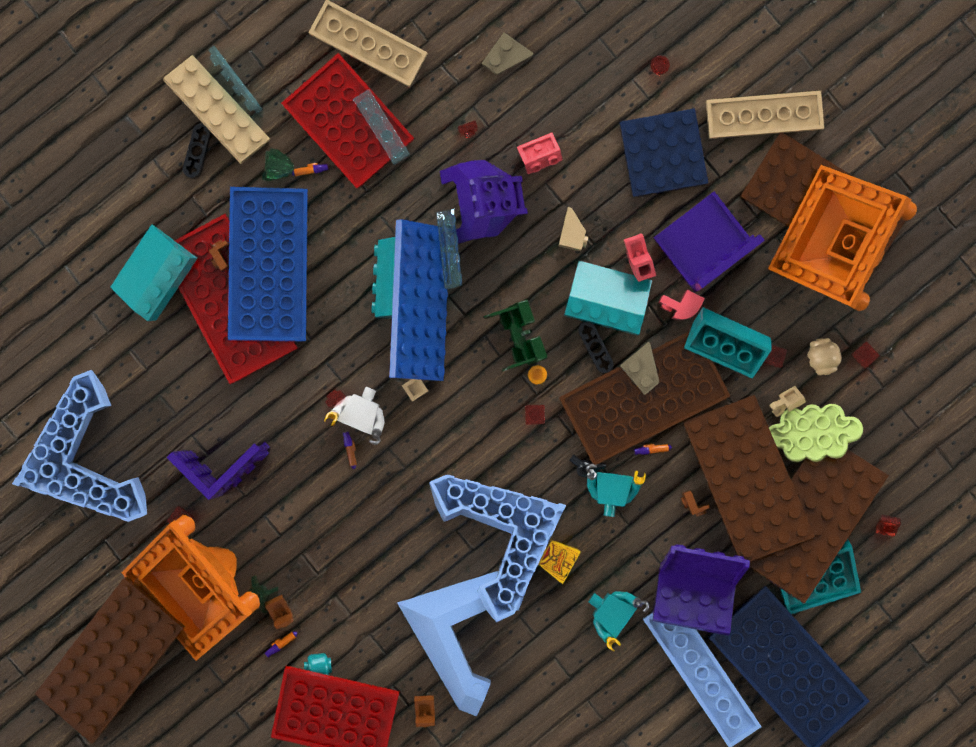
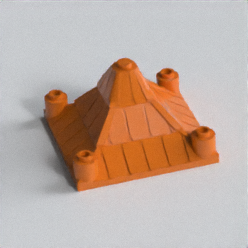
[768,165,917,311]
[121,515,260,661]

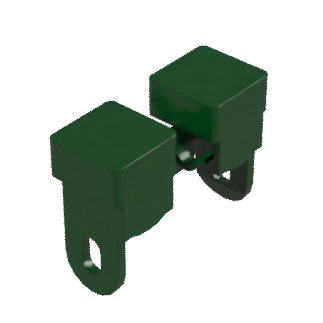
[483,300,547,372]

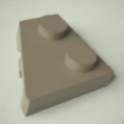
[482,33,534,75]
[620,342,660,395]

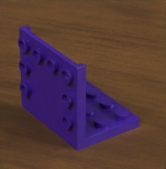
[653,191,765,292]
[166,442,270,500]
[652,545,750,636]

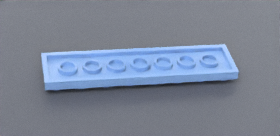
[643,611,761,747]

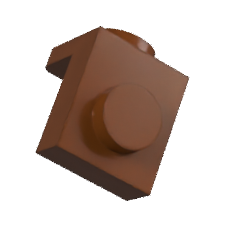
[209,240,229,272]
[681,490,710,517]
[265,595,294,629]
[414,695,435,727]

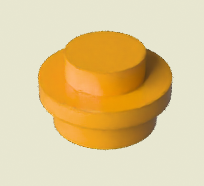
[528,365,547,384]

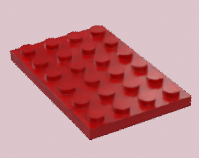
[281,53,415,190]
[271,666,400,747]

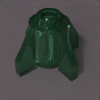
[262,148,294,181]
[249,575,279,614]

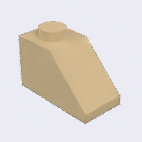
[559,207,588,252]

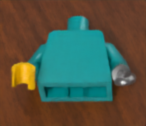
[586,464,646,517]
[588,591,649,651]

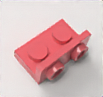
[517,133,563,174]

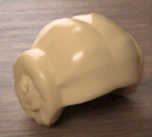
[807,338,842,375]

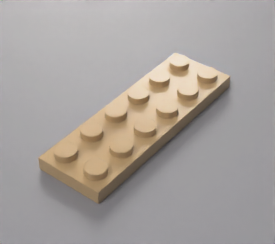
[308,0,428,87]
[163,55,270,164]
[706,91,824,139]

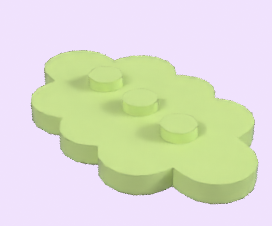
[769,404,863,462]

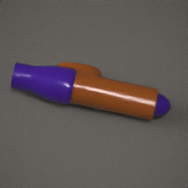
[343,432,357,469]

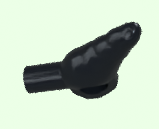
[569,454,607,477]

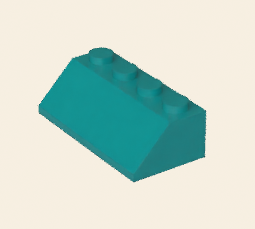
[684,307,772,379]

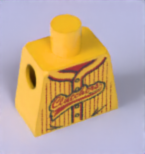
[538,540,581,584]

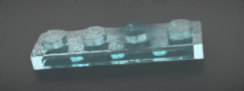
[209,46,263,114]
[353,89,410,165]
[436,209,462,289]

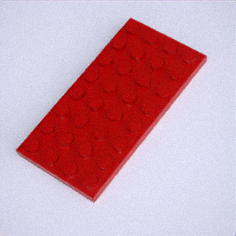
[175,213,298,385]

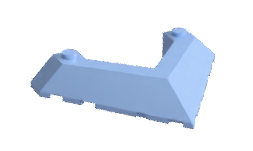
[12,370,147,522]
[429,475,566,622]
[397,571,527,716]

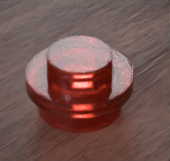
[650,55,670,75]

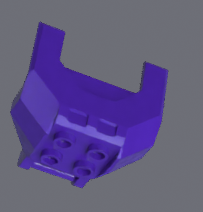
[440,160,528,246]

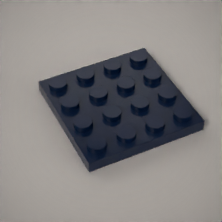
[619,108,708,197]

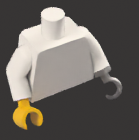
[324,387,385,445]

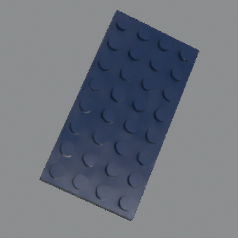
[708,586,870,747]

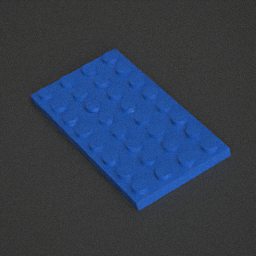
[228,187,307,342]
[389,219,450,381]

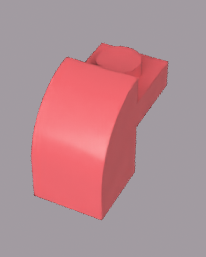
[624,234,656,282]
[658,290,705,320]

